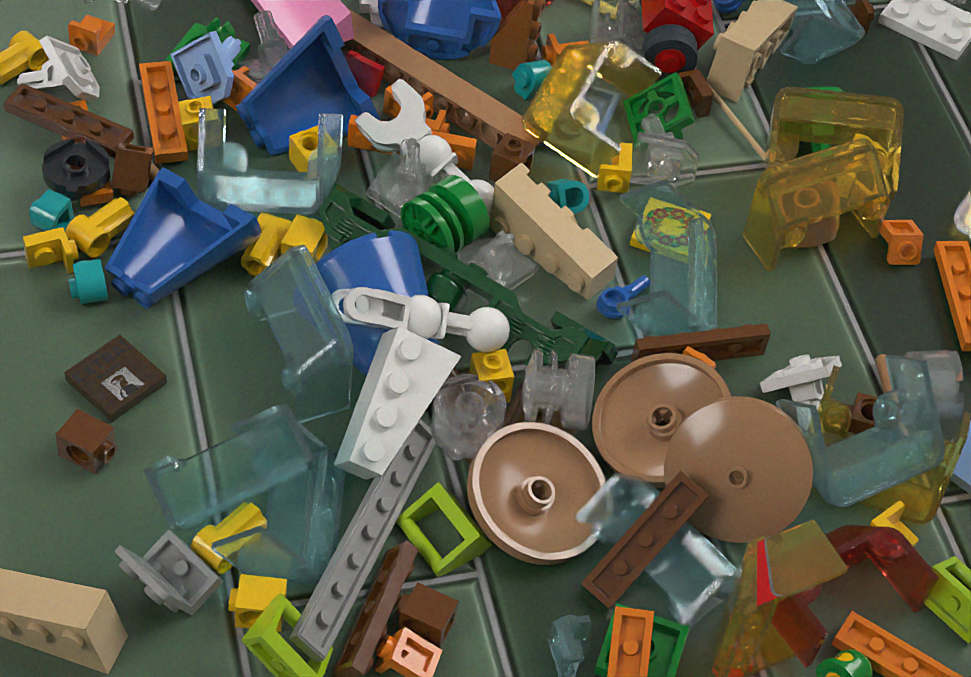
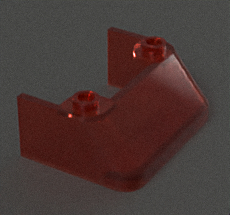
[746,524,939,668]

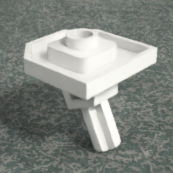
[17,35,100,103]
[760,354,842,437]

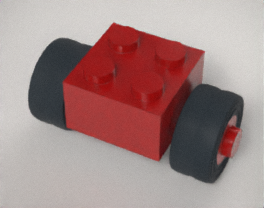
[640,0,714,80]

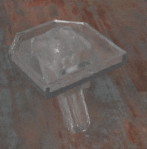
[237,10,290,84]
[630,114,700,190]
[365,138,435,218]
[457,231,538,305]

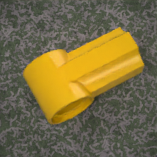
[0,31,49,85]
[65,197,135,258]
[241,212,293,278]
[190,502,267,574]

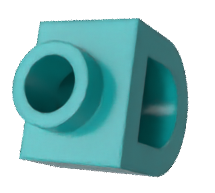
[511,60,554,100]
[547,179,590,214]
[29,189,74,231]
[68,259,108,305]

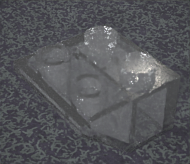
[588,0,648,68]

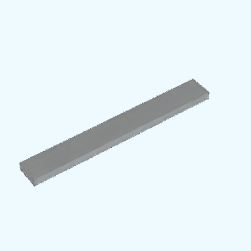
[289,419,439,663]

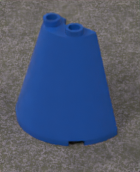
[378,0,501,60]
[235,15,381,155]
[105,167,261,310]
[294,230,439,377]

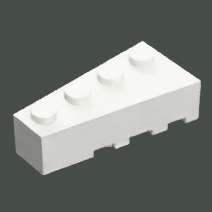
[334,326,461,480]

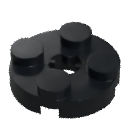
[42,139,110,201]

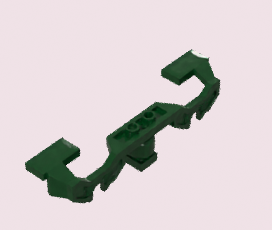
[317,183,618,373]

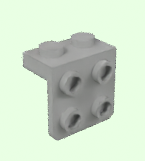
[115,529,224,616]

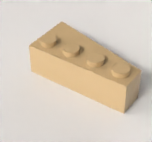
[707,0,798,103]
[489,162,618,300]
[0,568,128,674]

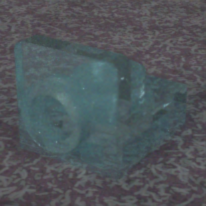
[548,615,592,677]

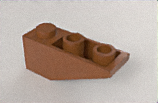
[489,0,545,71]

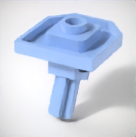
[170,31,241,105]

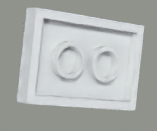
[878,0,971,60]

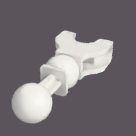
[355,79,494,217]
[328,287,510,352]

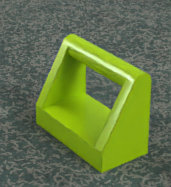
[396,482,493,577]
[913,556,971,644]
[241,594,333,677]

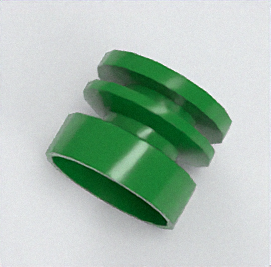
[401,175,490,254]

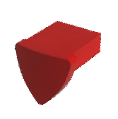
[345,50,385,98]

